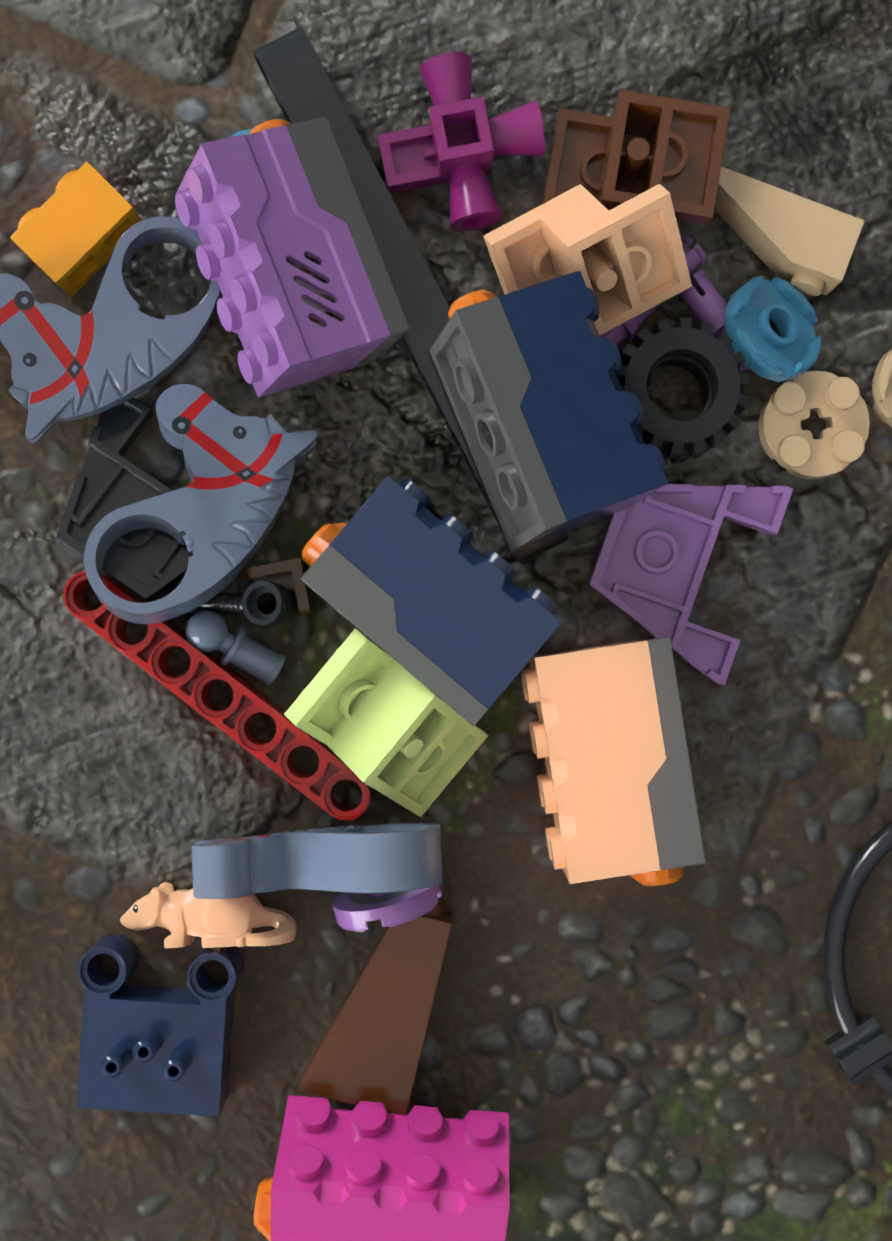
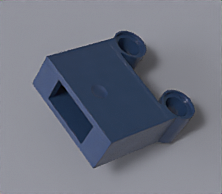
[76,934,244,1117]

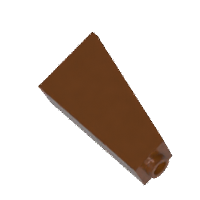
[299,901,452,1114]

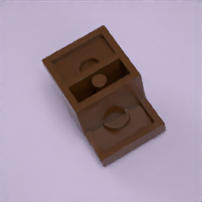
[543,90,731,225]

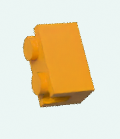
[10,161,142,298]

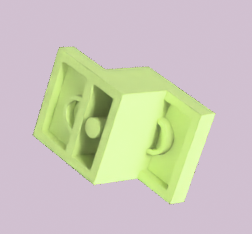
[284,628,489,817]

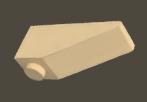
[714,166,865,296]

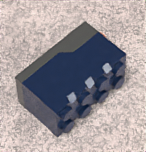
[429,271,668,552]
[300,475,562,727]

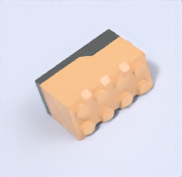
[520,637,706,886]

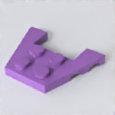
[587,484,793,686]

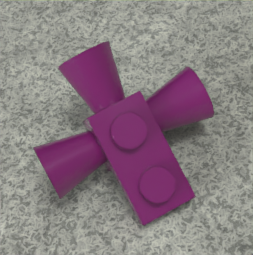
[377,52,545,232]

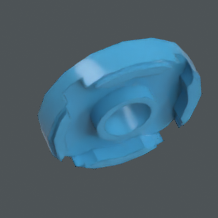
[725,276,822,382]

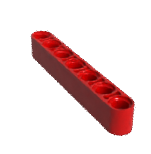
[63,571,373,821]

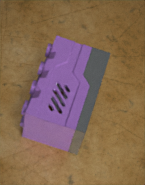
[175,116,410,398]

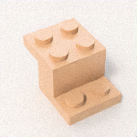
[483,184,692,335]

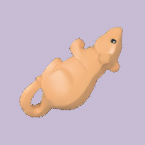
[120,882,297,948]

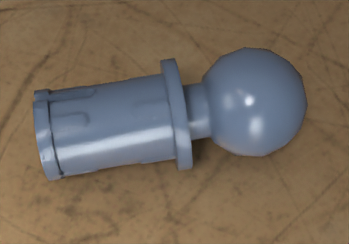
[185,610,286,686]

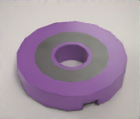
[332,885,442,932]

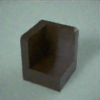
[247,558,317,617]

